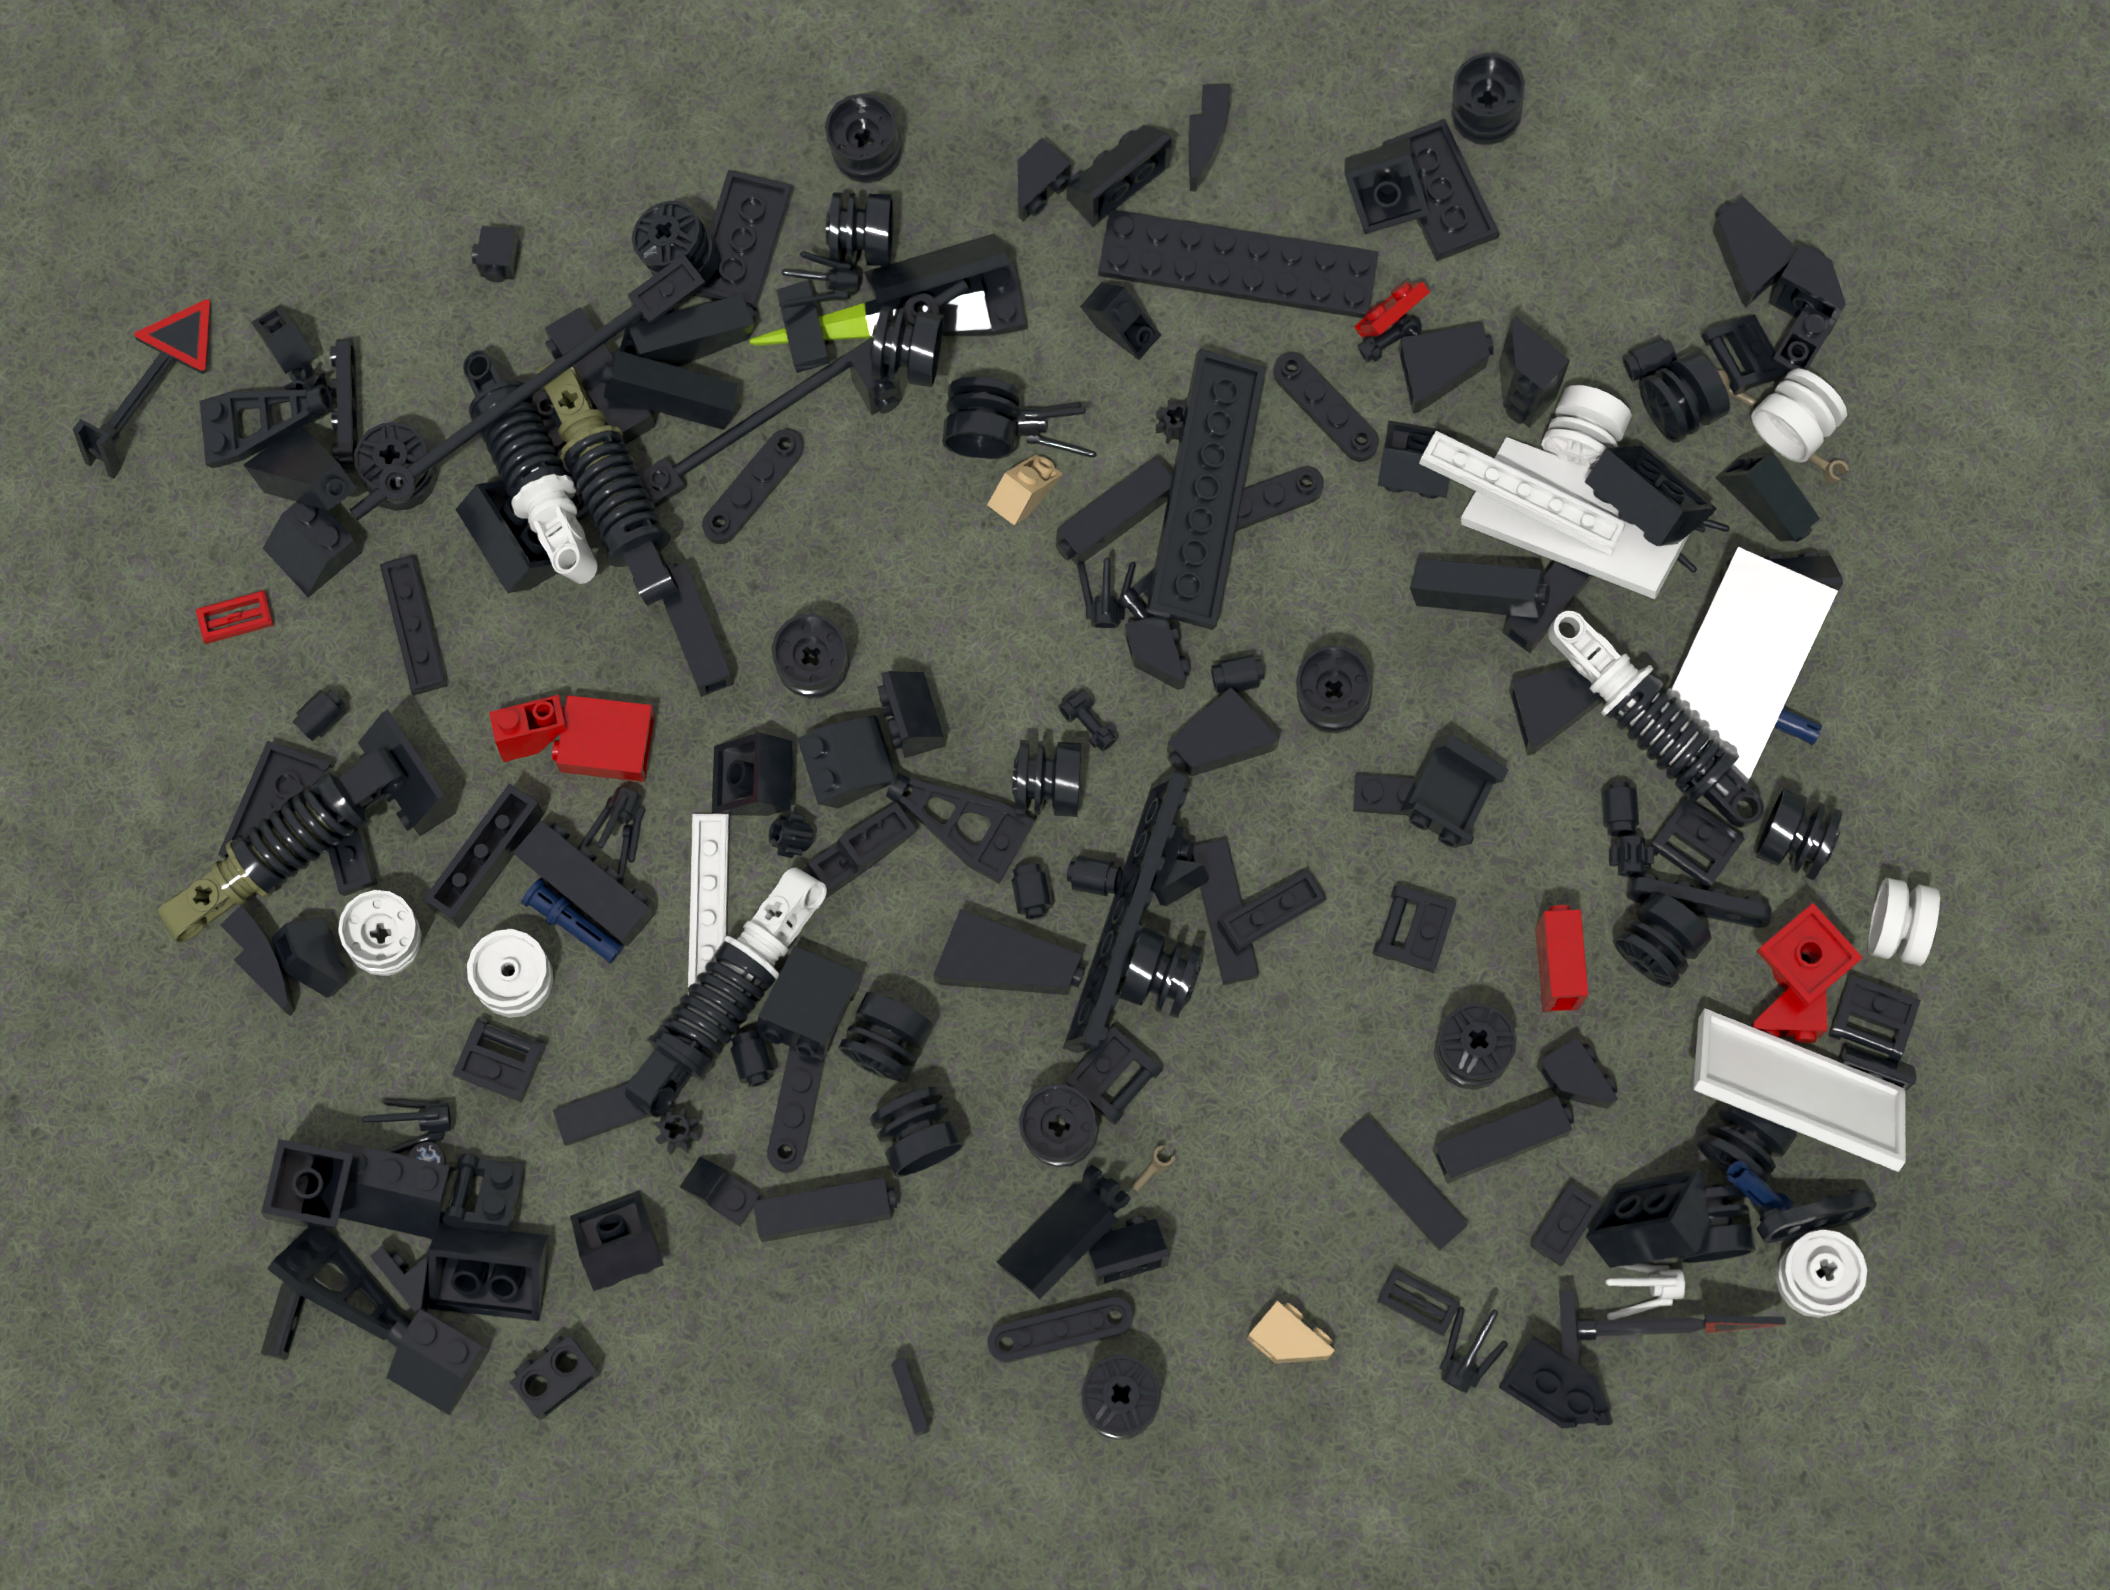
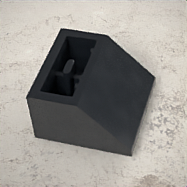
[877,671,945,758]

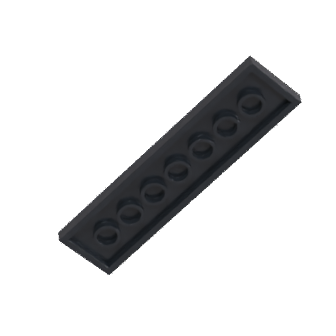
[1098,210,1379,318]
[1146,349,1265,630]
[1063,772,1187,1053]

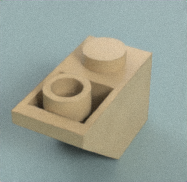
[987,454,1063,525]
[1247,1301,1334,1363]

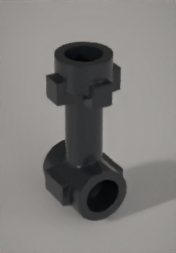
[1357,313,1421,363]
[1058,689,1118,752]

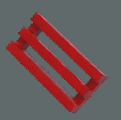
[195,590,274,644]

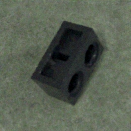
[509,1335,600,1421]

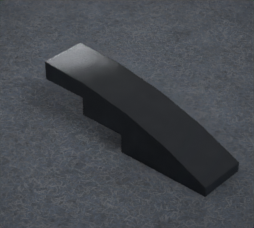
[802,802,917,900]

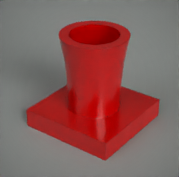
[1756,903,1863,1006]

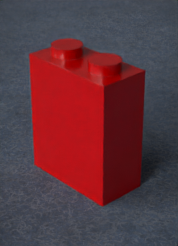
[552,695,655,782]
[1535,905,1588,1012]

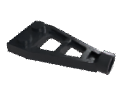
[199,384,333,468]
[886,772,1035,884]
[268,1227,412,1348]

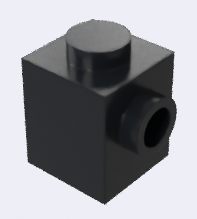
[472,226,520,283]

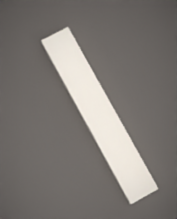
[1419,431,1627,556]
[688,814,729,994]

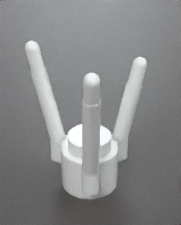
[1606,1263,1685,1320]

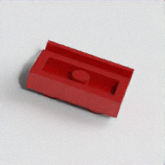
[1354,281,1430,337]

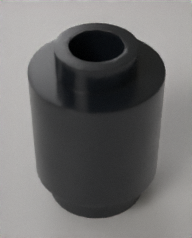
[1622,337,1677,382]
[1211,653,1265,693]
[292,689,345,741]
[1601,782,1640,837]
[1067,855,1122,896]
[1011,864,1053,919]
[730,1030,775,1087]

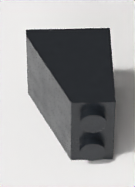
[261,1139,353,1228]

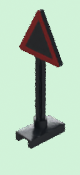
[72,299,211,479]
[1559,1290,1786,1365]

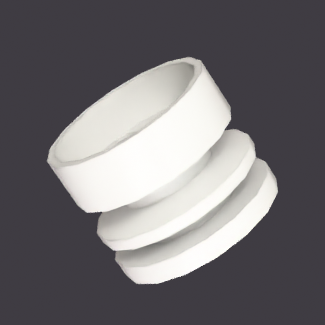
[1751,368,1847,463]
[1541,385,1632,469]
[338,890,422,976]

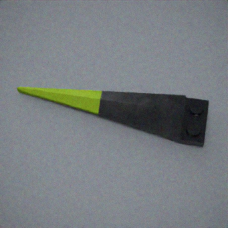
[749,262,1028,346]

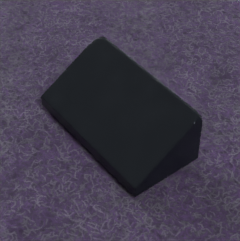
[1839,1042,1917,1091]
[261,1283,306,1361]

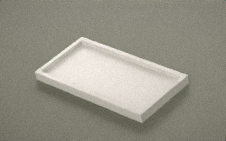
[1461,437,1690,599]
[1670,547,1838,783]
[1693,1008,1906,1172]

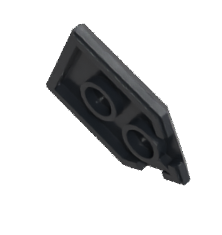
[1498,1336,1613,1428]

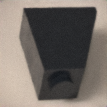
[1712,196,1797,307]
[1398,324,1493,413]
[1715,453,1820,542]
[1509,666,1603,756]
[1167,687,1279,777]

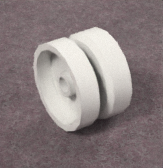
[1868,877,1940,966]
[467,929,554,1018]
[1776,1230,1867,1318]

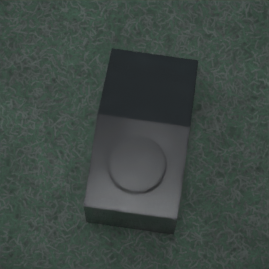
[251,305,315,374]

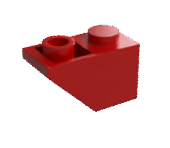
[489,695,566,762]
[1750,988,1827,1043]

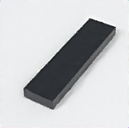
[380,555,447,696]
[1193,839,1259,985]
[1340,1116,1468,1251]

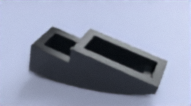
[1188,84,1230,191]
[220,905,295,1016]

